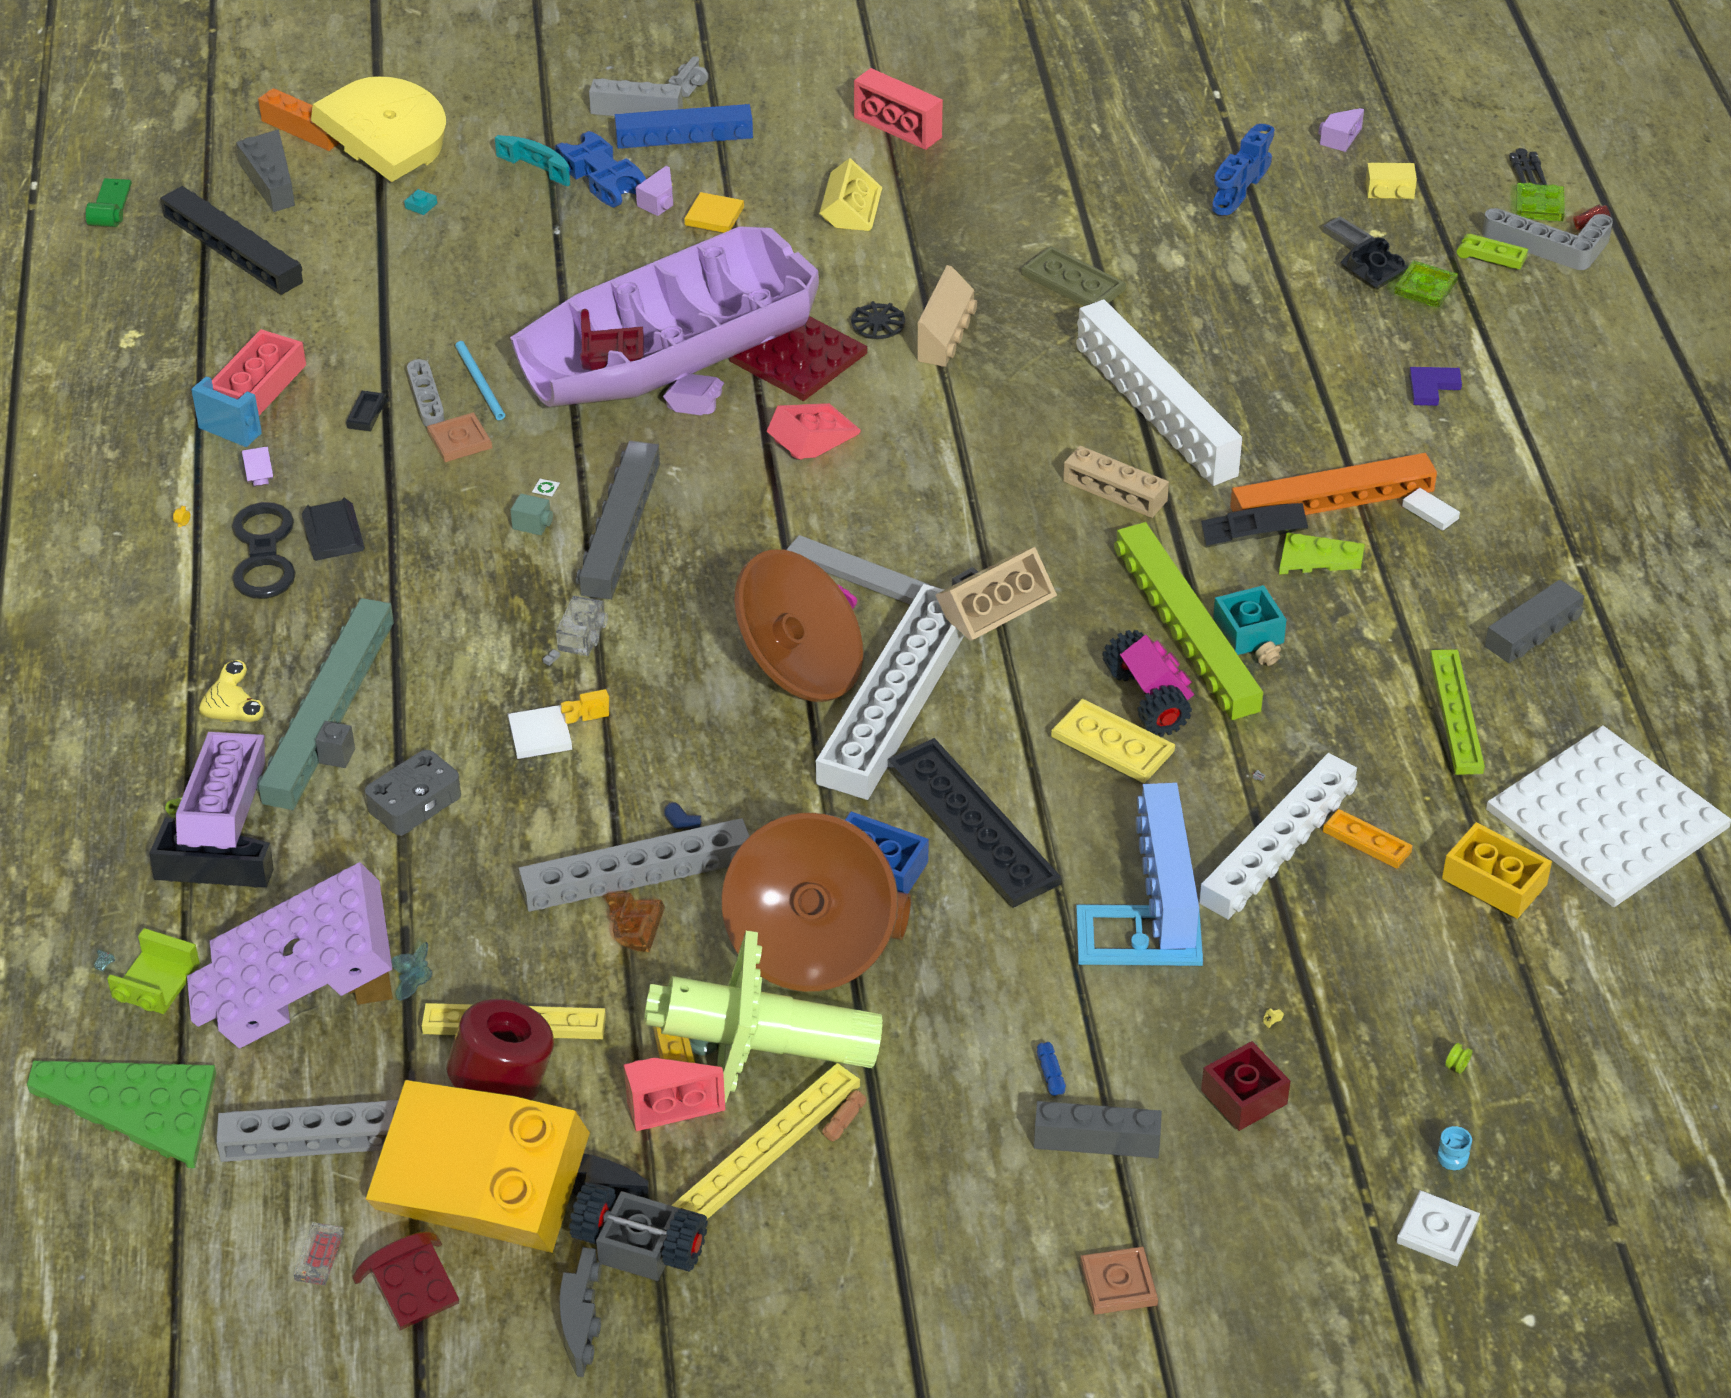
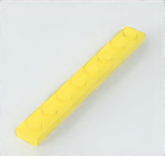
[671,1063,860,1219]

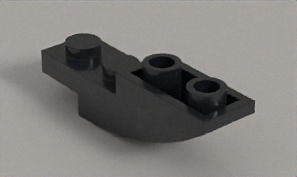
[1201,503,1308,548]
[572,1154,650,1202]

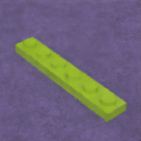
[1430,649,1485,775]

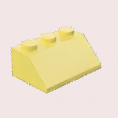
[820,158,882,231]

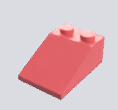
[767,403,861,460]
[624,1058,726,1131]

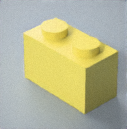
[1365,163,1417,199]

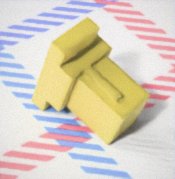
[1263,1008,1284,1028]

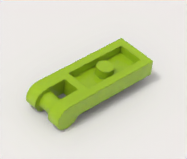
[1457,234,1528,269]

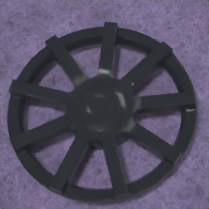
[851,301,905,339]

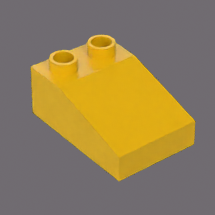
[366,1080,590,1253]

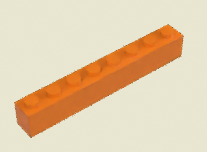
[1230,453,1437,515]

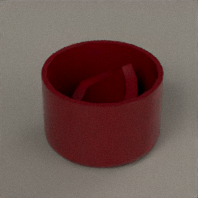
[446,999,554,1100]

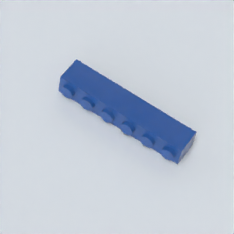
[615,104,753,149]

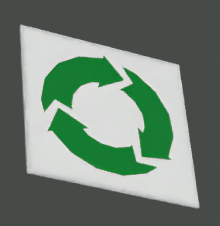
[532,479,560,497]

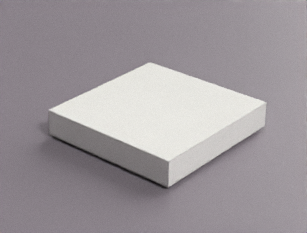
[508,705,572,759]
[1397,1190,1480,1266]

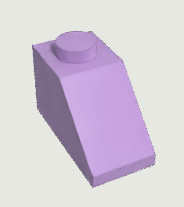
[1318,108,1364,152]
[636,166,673,216]
[242,447,273,486]

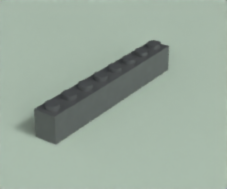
[576,441,660,600]

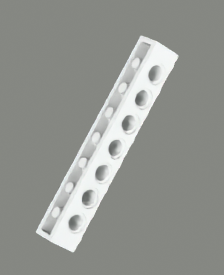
[1199,753,1357,920]

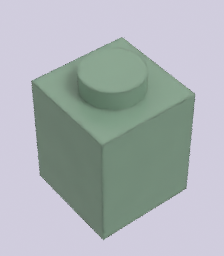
[511,493,553,535]

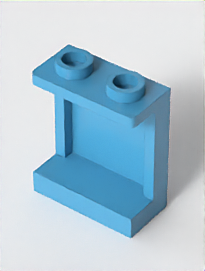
[191,376,262,447]

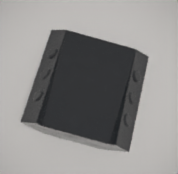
[1340,237,1409,288]
[302,497,365,561]

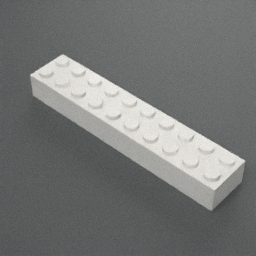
[1076,300,1242,486]
[816,584,964,800]

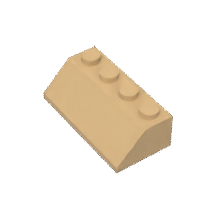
[918,265,977,367]
[936,547,1057,641]

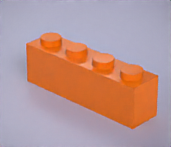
[258,88,340,151]

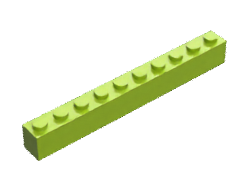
[1114,522,1263,720]

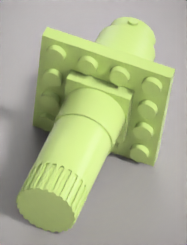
[644,930,883,1103]

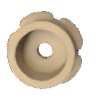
[1255,641,1281,666]

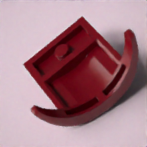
[580,309,644,370]
[352,1232,460,1331]

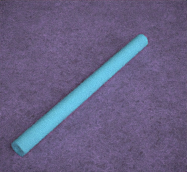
[455,341,505,420]

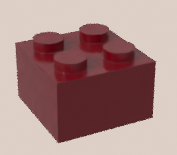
[1201,1041,1291,1131]

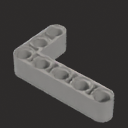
[1482,208,1613,270]

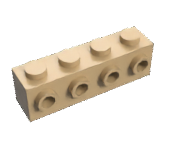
[1063,446,1169,518]

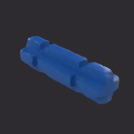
[1037,1042,1066,1096]

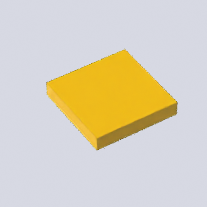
[684,192,744,233]

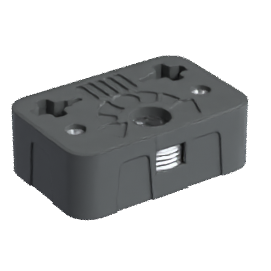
[365,750,461,835]

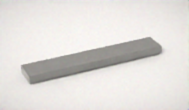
[787,535,935,605]

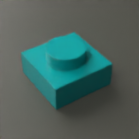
[404,189,438,215]

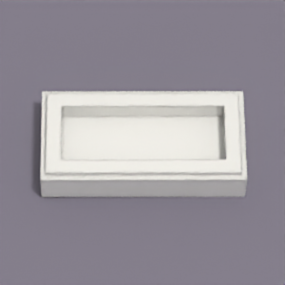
[1402,488,1460,531]

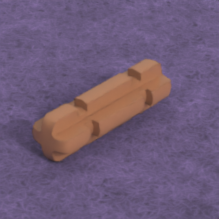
[823,1090,867,1142]

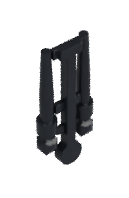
[1509,148,1547,190]

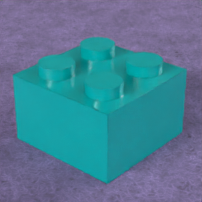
[1213,585,1287,655]

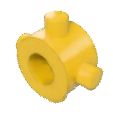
[173,505,191,527]

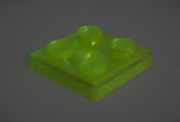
[1516,183,1565,222]
[1394,260,1458,307]

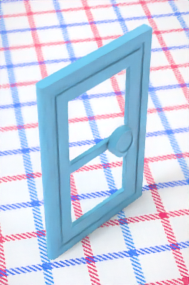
[1076,905,1203,966]

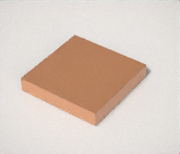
[427,412,492,462]
[1080,1247,1158,1315]

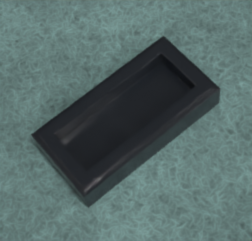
[346,390,386,432]

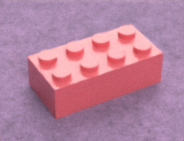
[854,68,943,150]
[212,329,306,416]

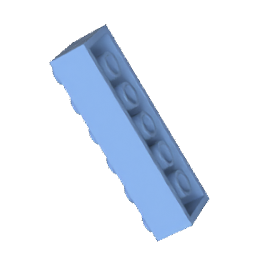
[1136,783,1199,949]

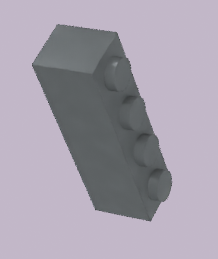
[1485,580,1584,663]
[1034,1101,1162,1158]

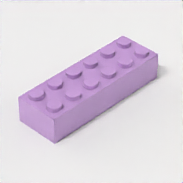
[176,732,265,849]

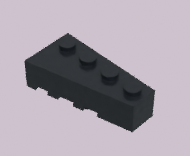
[149,817,274,888]

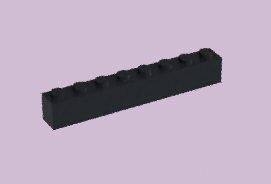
[160,186,303,295]

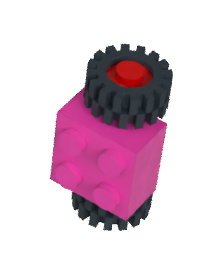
[1102,630,1194,737]

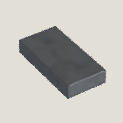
[1323,216,1374,250]

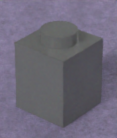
[315,721,355,768]

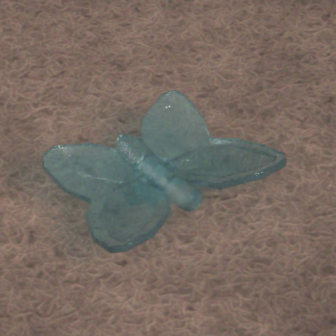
[392,942,432,1001]

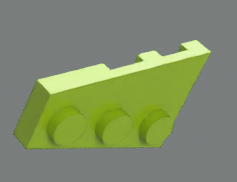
[1279,533,1365,575]

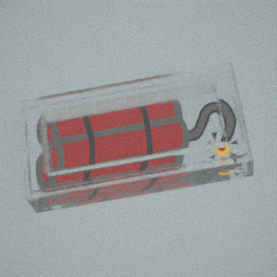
[293,1222,344,1285]

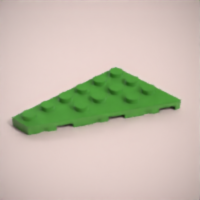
[27,1061,216,1168]

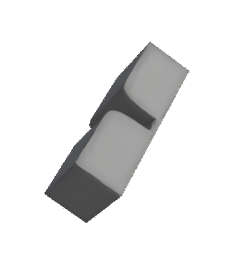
[543,649,560,666]

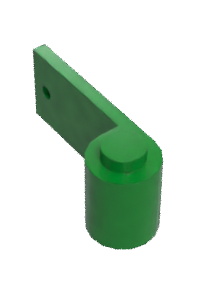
[86,178,132,227]

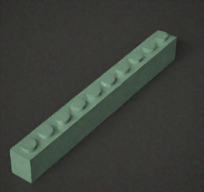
[257,598,394,810]

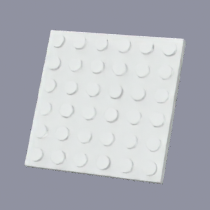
[1486,726,1731,907]

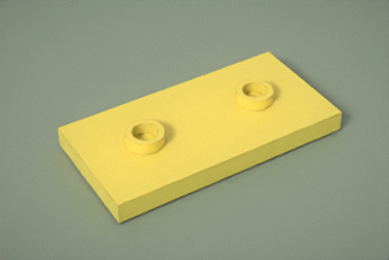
[1051,698,1175,784]

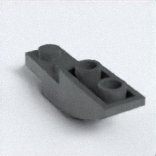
[560,1247,602,1377]

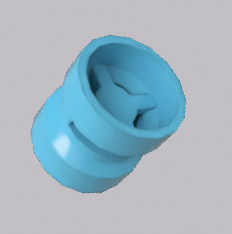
[1437,1126,1472,1170]

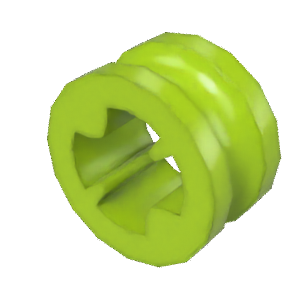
[1445,1043,1472,1074]

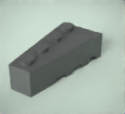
[236,129,295,212]

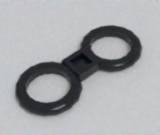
[232,502,296,599]

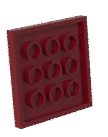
[729,316,867,401]

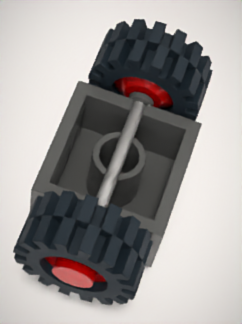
[569,1182,708,1281]

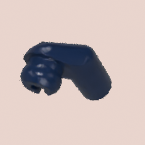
[664,802,702,829]

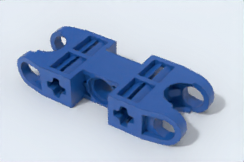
[1212,124,1275,215]
[555,131,646,207]

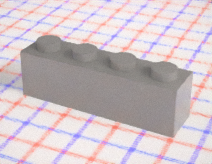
[589,78,683,116]

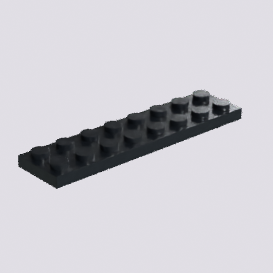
[888,738,1061,908]

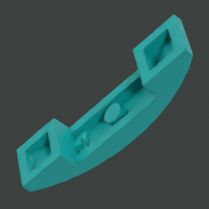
[494,135,570,187]

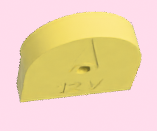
[311,77,446,182]

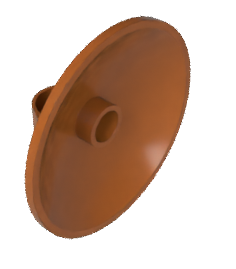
[734,549,863,702]
[722,813,911,991]

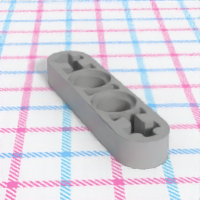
[407,359,445,427]

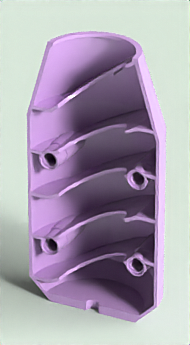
[510,227,819,407]

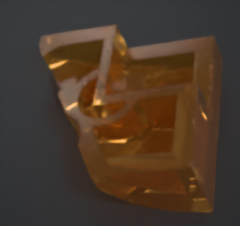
[606,893,665,952]

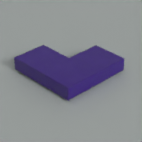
[1409,367,1462,406]

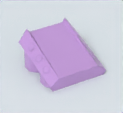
[663,374,724,415]

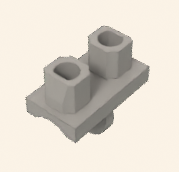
[669,56,709,97]

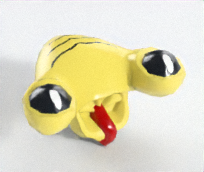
[199,660,264,722]

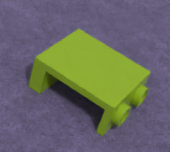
[107,928,200,1014]

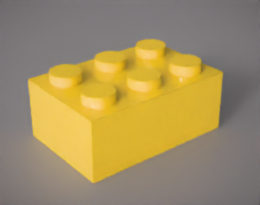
[1442,822,1552,919]

